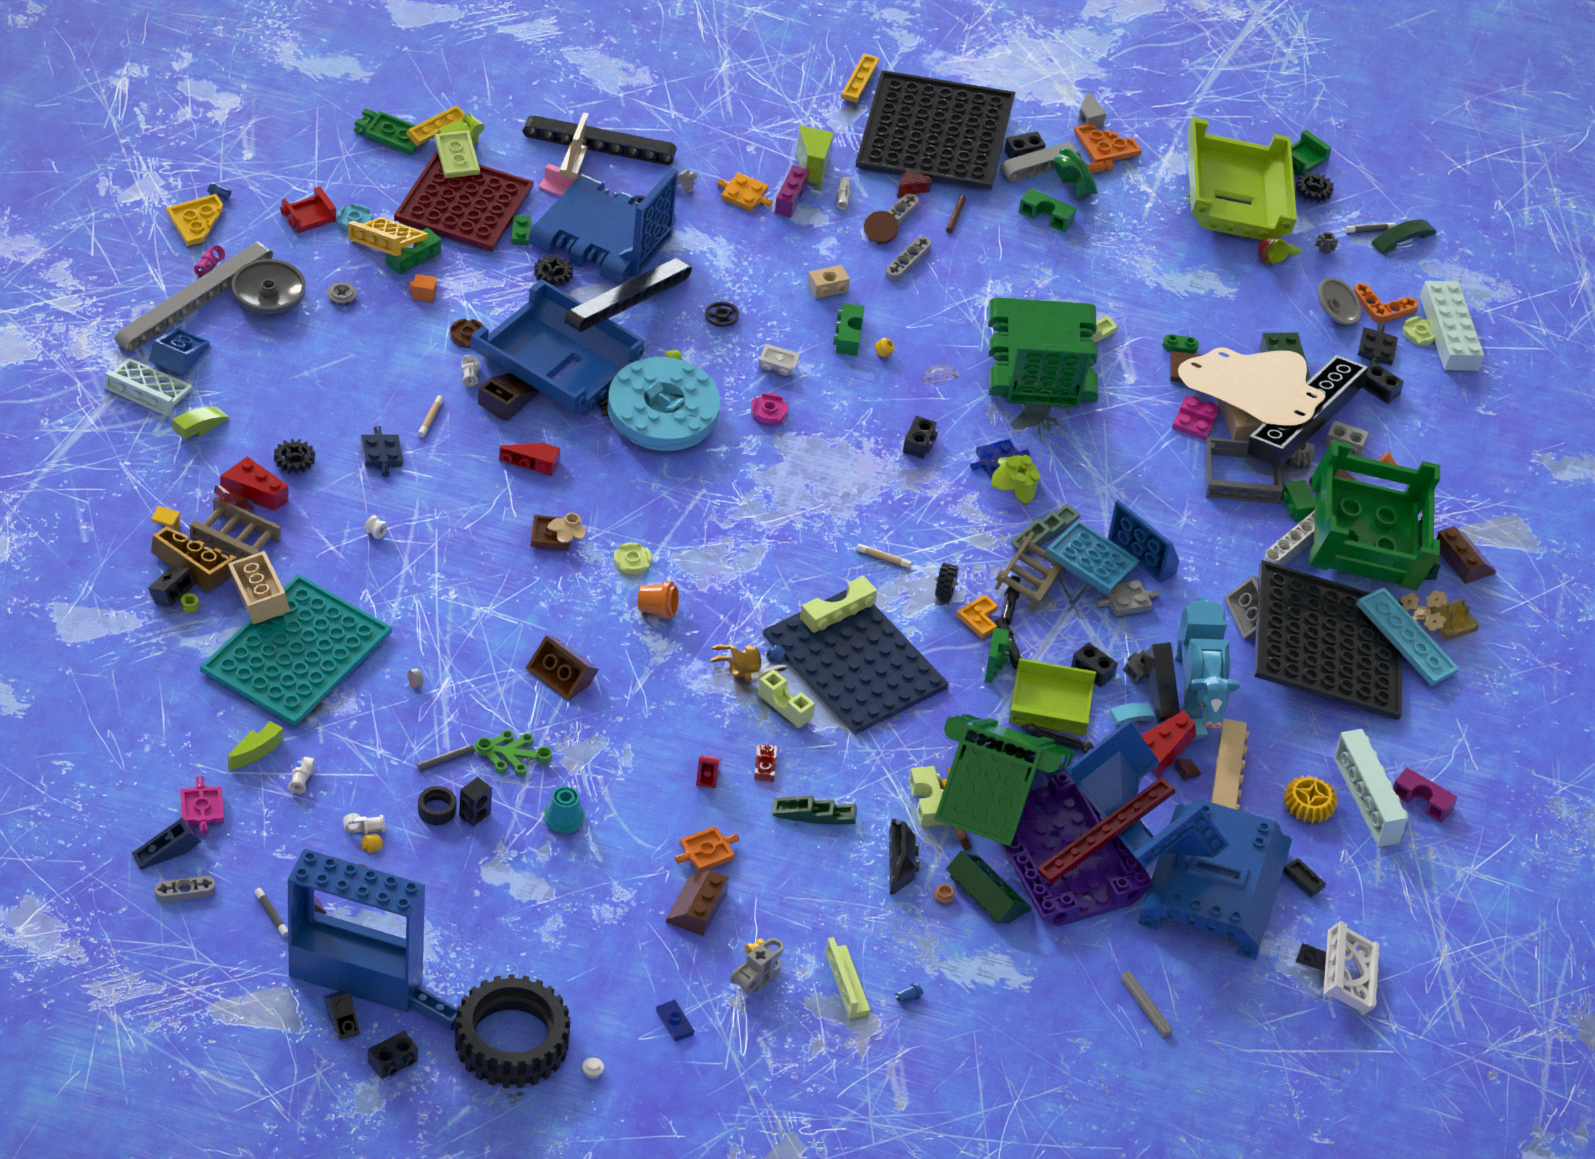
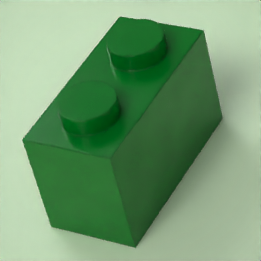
[1281,480,1315,522]

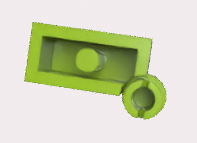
[438,113,485,145]

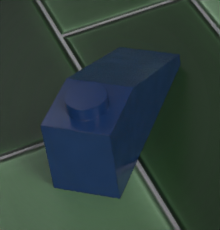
[132,818,201,869]

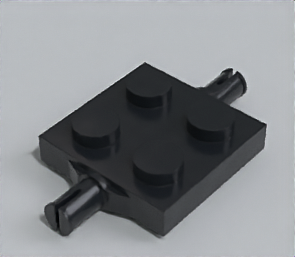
[1357,324,1398,367]

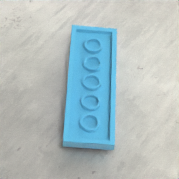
[1356,587,1459,686]

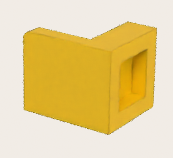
[151,506,180,531]

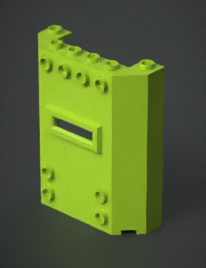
[1187,117,1297,241]

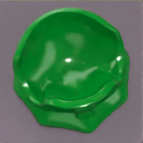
[1053,148,1098,200]

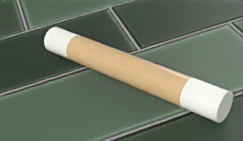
[418,395,444,438]
[856,543,912,569]

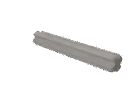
[1121,971,1172,1037]

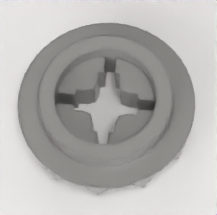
[327,282,357,305]

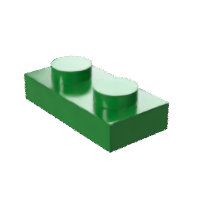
[511,215,531,245]

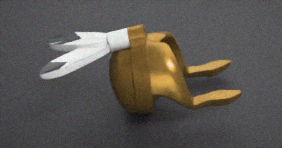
[710,644,787,681]

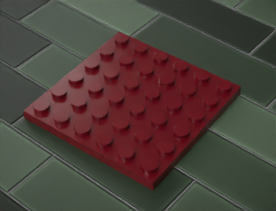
[394,151,534,252]

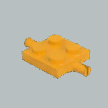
[717,173,773,212]

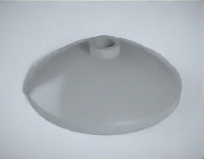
[1318,277,1361,325]

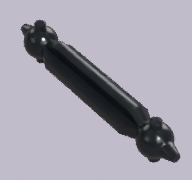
[1021,723,1094,753]

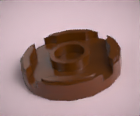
[864,211,899,244]
[450,319,485,348]

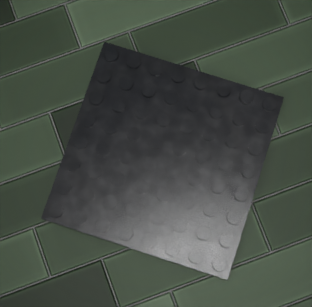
[855,70,1016,190]
[1254,560,1403,720]

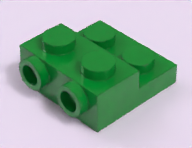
[984,628,1012,683]

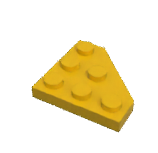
[166,194,223,247]

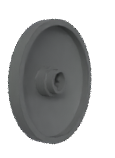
[232,259,305,315]

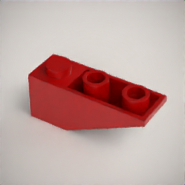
[499,443,560,476]

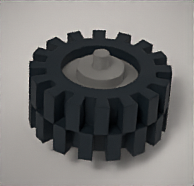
[935,563,959,600]

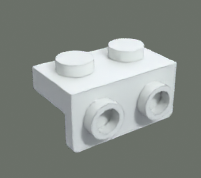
[758,343,800,376]

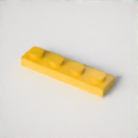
[841,53,880,103]
[406,105,465,146]

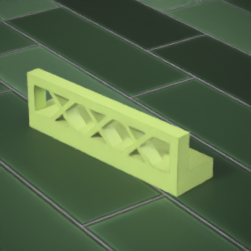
[826,937,870,1019]

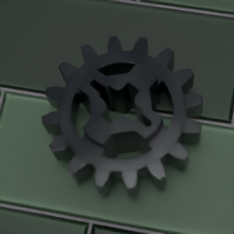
[1296,172,1334,203]
[534,254,573,287]
[274,439,315,474]

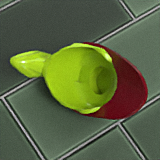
[1258,238,1302,264]

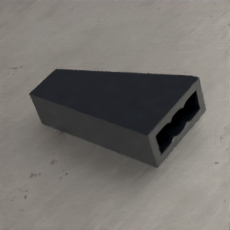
[1142,642,1180,722]

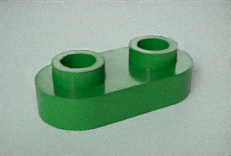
[1162,334,1199,354]

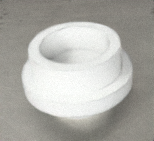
[582,1058,604,1078]

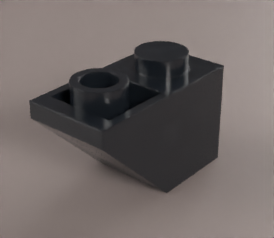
[323,990,360,1040]

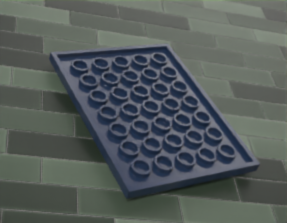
[763,590,949,735]

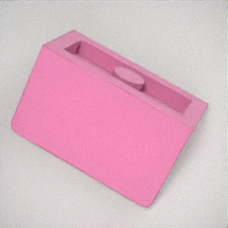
[539,163,580,197]

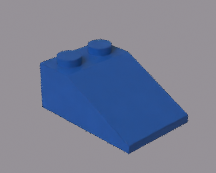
[148,328,210,375]

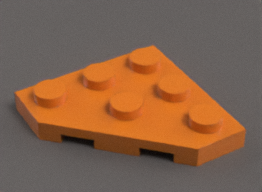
[1073,124,1142,163]

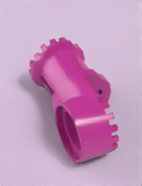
[193,245,225,278]

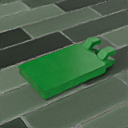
[354,108,418,156]

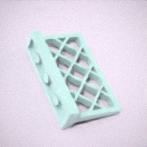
[104,358,193,416]

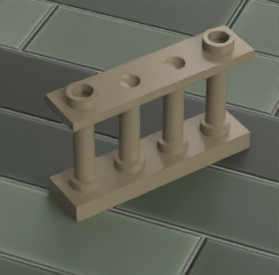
[190,496,281,560]
[995,531,1064,612]

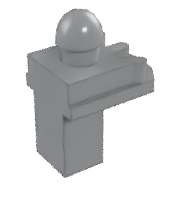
[677,169,698,193]

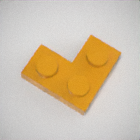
[956,594,998,639]

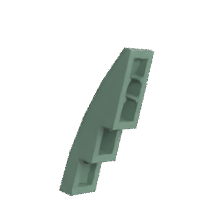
[1011,503,1080,554]

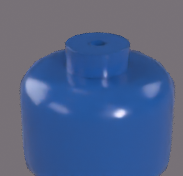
[766,645,786,664]

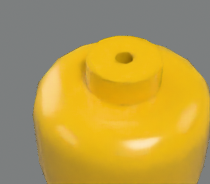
[875,338,895,358]
[361,833,383,853]

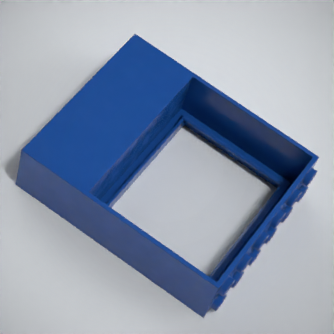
[288,849,425,1012]

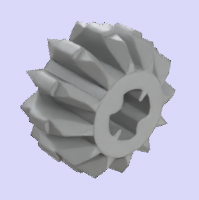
[1287,440,1315,467]

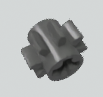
[1315,232,1338,254]

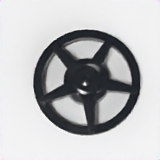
[705,301,739,327]

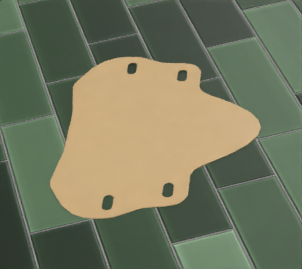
[1178,347,1325,426]

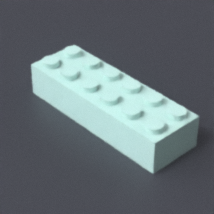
[1420,281,1484,371]
[1334,729,1408,847]

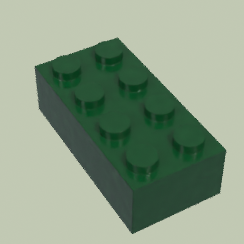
[1259,332,1311,382]

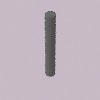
[417,744,475,771]

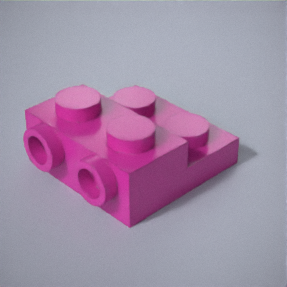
[1172,395,1220,441]

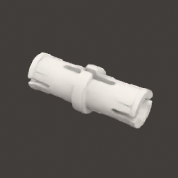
[837,177,851,210]

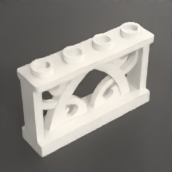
[1323,921,1379,1015]

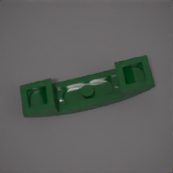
[1372,219,1437,254]

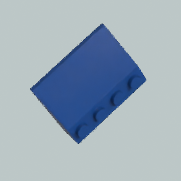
[1108,500,1179,583]

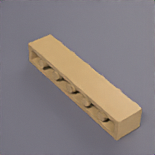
[1211,719,1249,810]

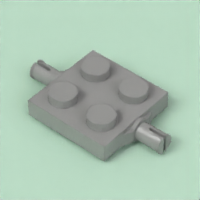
[1096,580,1159,616]

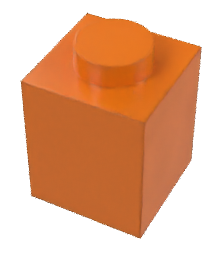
[409,274,437,302]

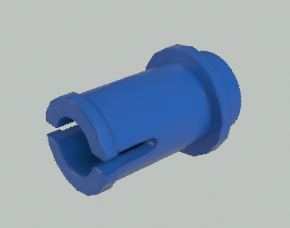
[207,182,232,201]
[895,983,923,1005]

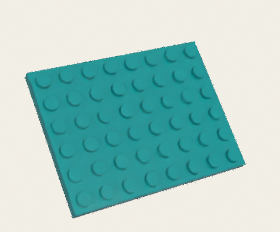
[200,574,392,727]

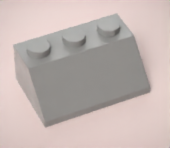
[1224,575,1258,640]

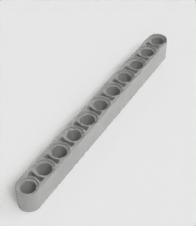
[114,242,273,352]

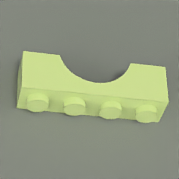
[800,575,877,633]

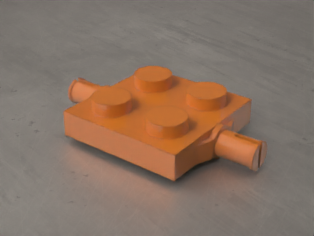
[675,826,740,873]

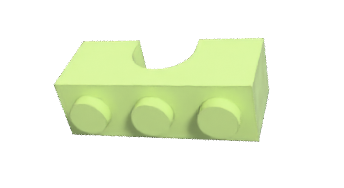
[758,669,815,728]
[909,766,945,827]

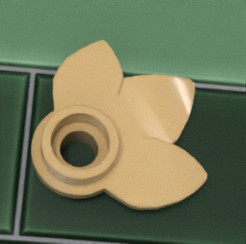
[547,513,586,543]

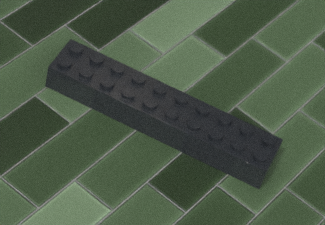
[1247,355,1368,467]

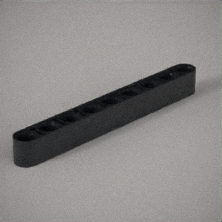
[522,115,677,165]

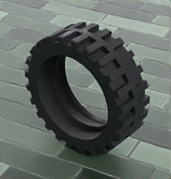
[455,974,571,1088]

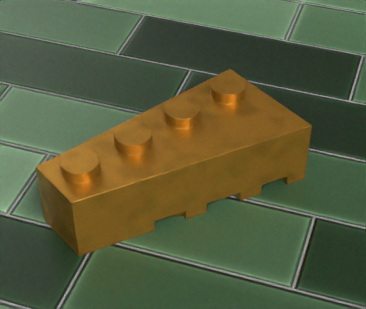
[151,527,237,592]

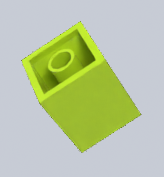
[796,125,834,185]

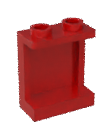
[280,186,336,234]

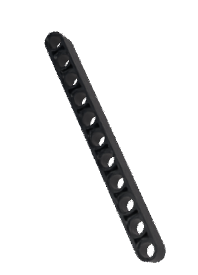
[564,258,692,332]

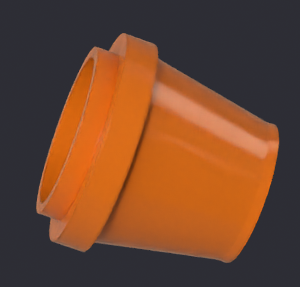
[637,581,679,620]

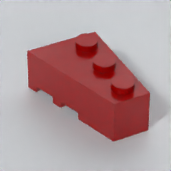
[220,456,288,511]
[1141,710,1196,779]

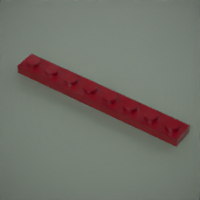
[1037,777,1175,884]

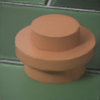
[934,884,955,903]

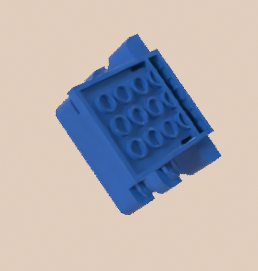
[529,168,678,284]

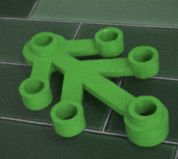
[474,730,552,777]

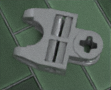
[730,938,784,994]

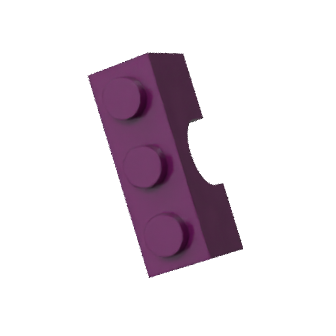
[775,165,809,218]
[1393,767,1457,823]

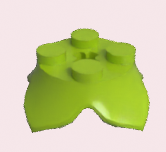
[991,455,1040,505]

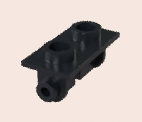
[1296,943,1326,972]

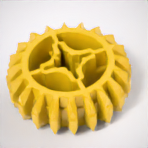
[1284,775,1338,824]

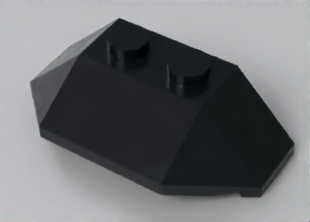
[889,818,919,895]

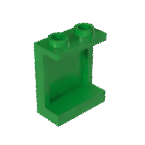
[1291,129,1332,176]

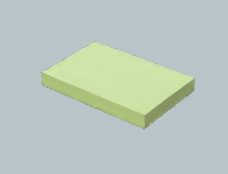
[434,130,480,178]

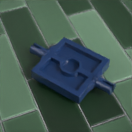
[360,426,403,477]

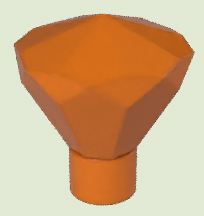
[1380,452,1399,465]

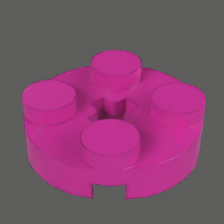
[751,393,788,425]

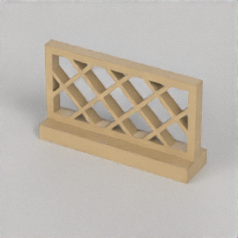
[559,112,588,180]

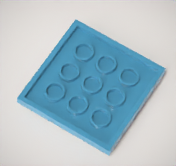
[1044,520,1140,595]

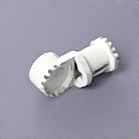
[461,355,479,388]
[288,757,315,795]
[343,813,385,835]

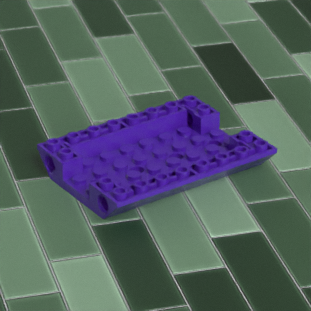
[1000,771,1154,926]

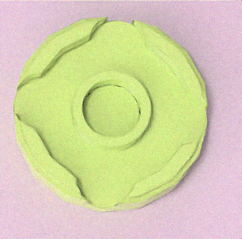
[1403,317,1435,345]
[614,542,651,575]

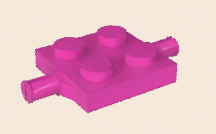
[180,776,224,835]

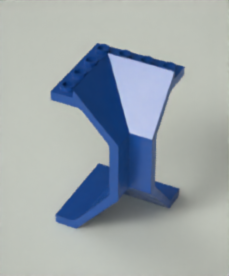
[1066,720,1229,868]

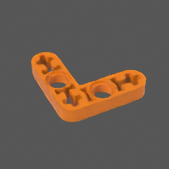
[1354,283,1418,323]

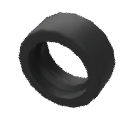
[418,786,457,825]

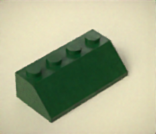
[946,851,1032,924]

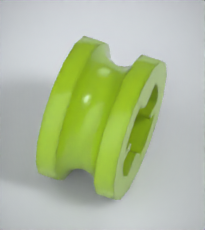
[181,593,199,613]

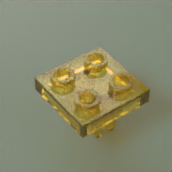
[1430,599,1479,640]

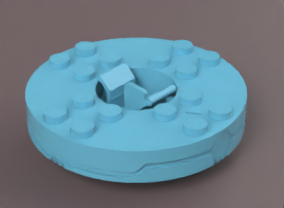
[608,357,720,451]

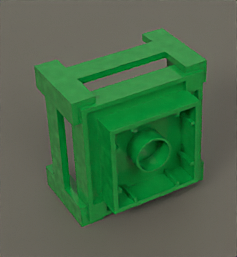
[1309,440,1440,591]

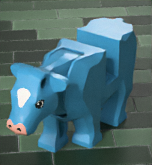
[1173,597,1240,729]

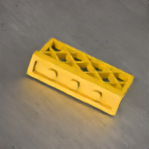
[348,217,428,256]

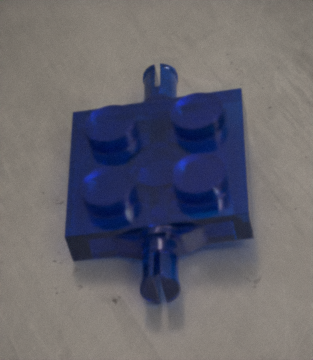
[970,439,1030,479]

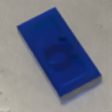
[656,1000,694,1042]

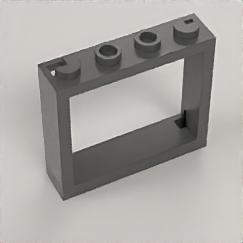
[1204,437,1282,504]

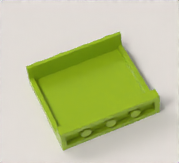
[1008,658,1096,736]

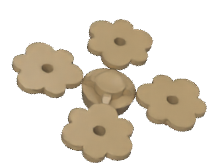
[1399,590,1448,631]

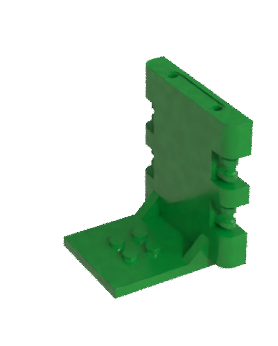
[988,297,1098,407]
[934,713,1077,846]

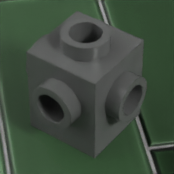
[1123,650,1147,684]

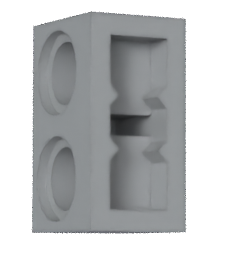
[1325,420,1369,456]

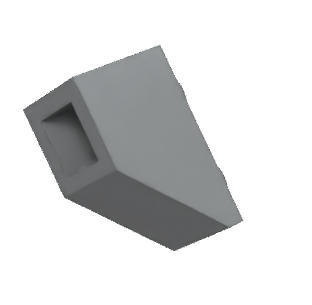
[1078,92,1106,128]

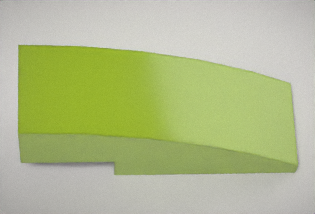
[172,406,229,440]
[228,721,283,770]

